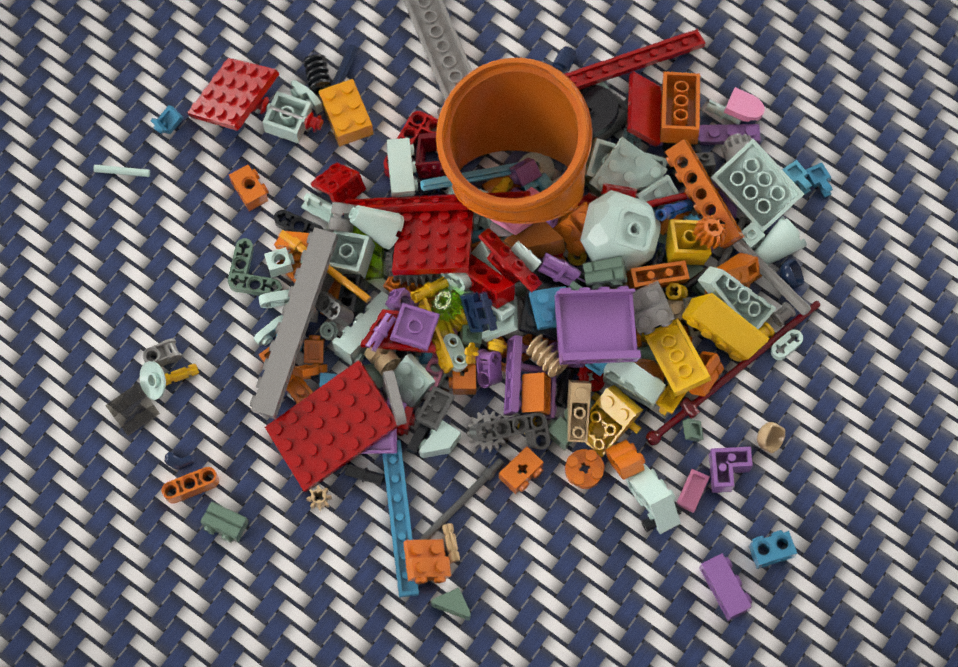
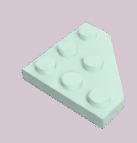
[589,137,668,191]

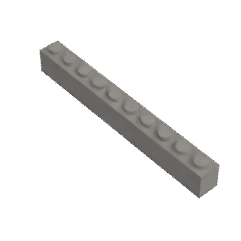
[250,227,338,419]

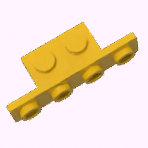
[417,298,455,374]

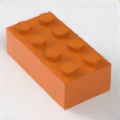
[660,72,700,144]

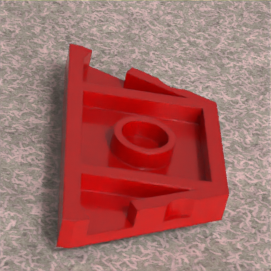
[361,309,436,353]

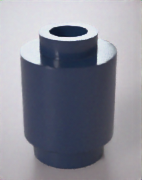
[552,46,576,74]

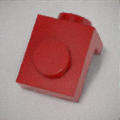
[397,406,416,436]

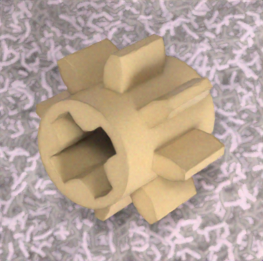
[307,485,332,512]

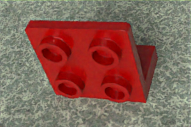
[310,163,366,203]

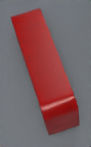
[383,111,438,178]

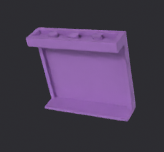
[554,286,641,365]

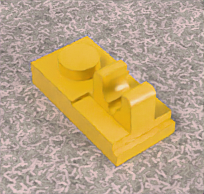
[656,384,687,416]

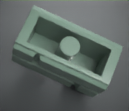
[583,256,627,290]
[201,502,249,543]

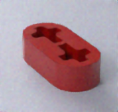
[601,183,637,198]

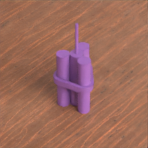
[538,253,586,286]

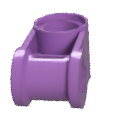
[475,349,503,388]

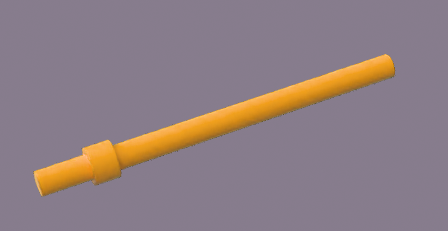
[279,230,371,303]

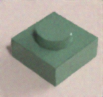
[683,419,704,442]

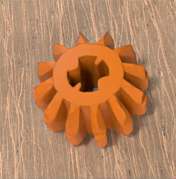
[693,216,727,249]

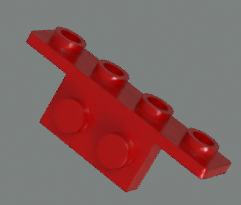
[478,228,542,292]

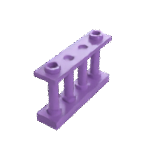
[504,335,558,421]

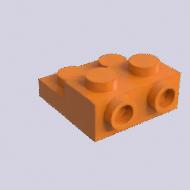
[554,202,588,257]
[403,539,451,584]

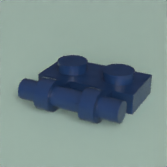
[460,291,498,332]

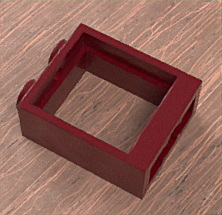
[415,132,446,178]

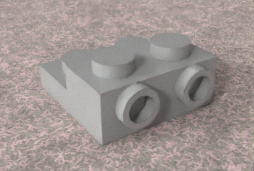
[633,281,675,335]

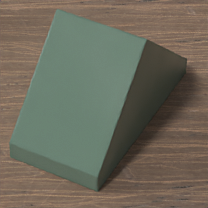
[431,587,471,621]

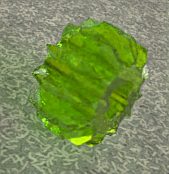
[431,288,463,322]

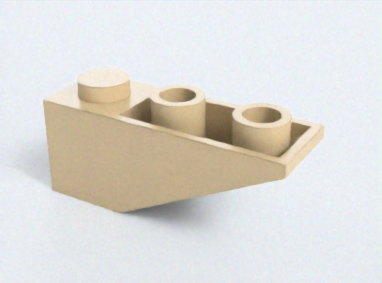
[567,380,591,442]

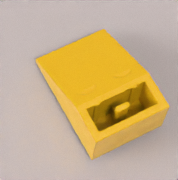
[585,385,643,457]

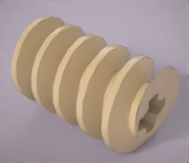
[526,334,569,378]

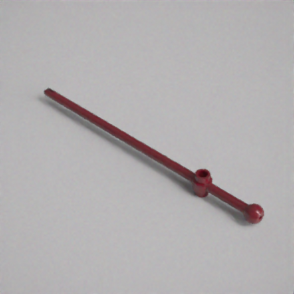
[646,301,820,446]

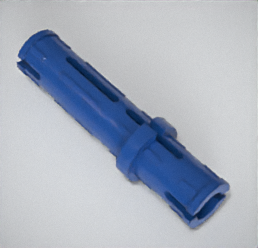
[655,199,693,221]

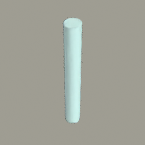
[94,165,150,177]

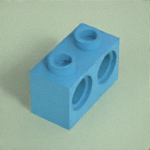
[749,530,797,569]

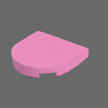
[724,87,765,122]

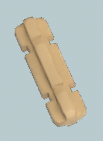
[442,523,460,563]

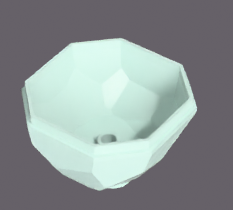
[580,190,661,273]

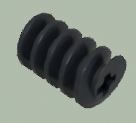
[304,54,331,95]

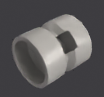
[328,202,356,232]

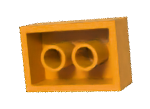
[319,79,374,147]

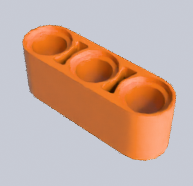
[161,467,219,504]

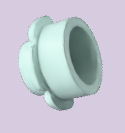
[320,322,338,340]

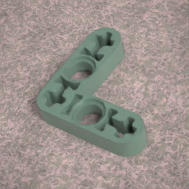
[228,238,283,296]

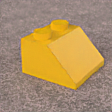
[665,219,712,265]

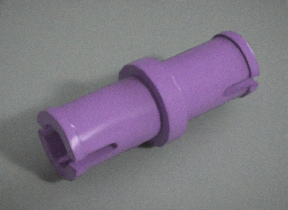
[365,312,397,352]

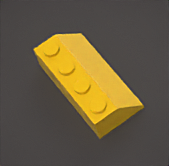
[681,293,769,361]

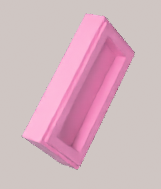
[677,469,710,513]

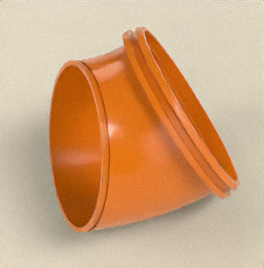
[436,58,592,224]

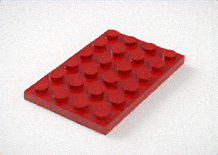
[265,360,401,492]

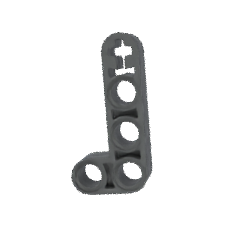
[315,273,354,326]
[469,413,550,449]

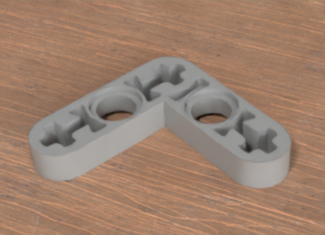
[382,370,407,426]

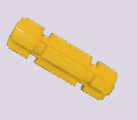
[164,364,199,386]

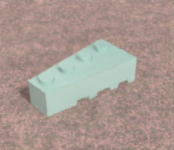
[698,267,777,329]
[332,291,390,366]

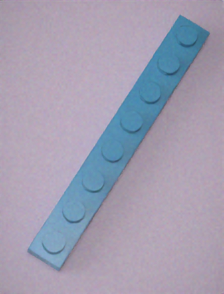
[382,440,419,598]

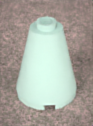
[349,205,404,249]
[754,216,807,265]

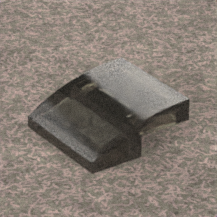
[105,383,160,436]

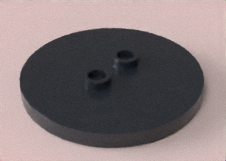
[579,85,619,139]

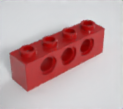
[466,254,515,309]

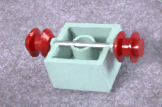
[253,91,323,144]

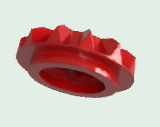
[577,364,605,392]

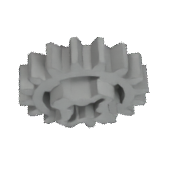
[467,410,509,453]

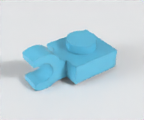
[782,160,812,195]

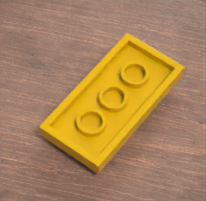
[643,318,711,397]

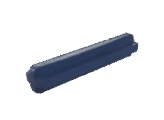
[330,45,359,87]

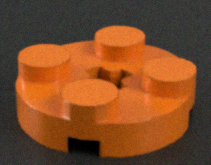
[565,449,604,489]

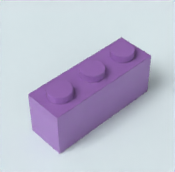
[699,553,752,621]

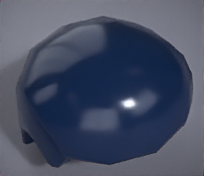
[779,259,804,288]

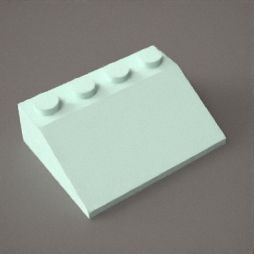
[710,139,804,232]

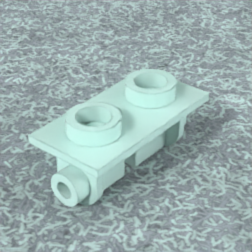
[301,193,333,223]

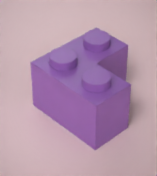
[709,447,753,493]

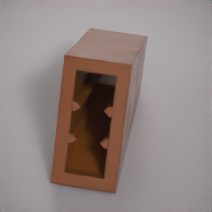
[504,222,565,259]

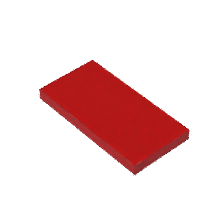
[627,71,661,147]

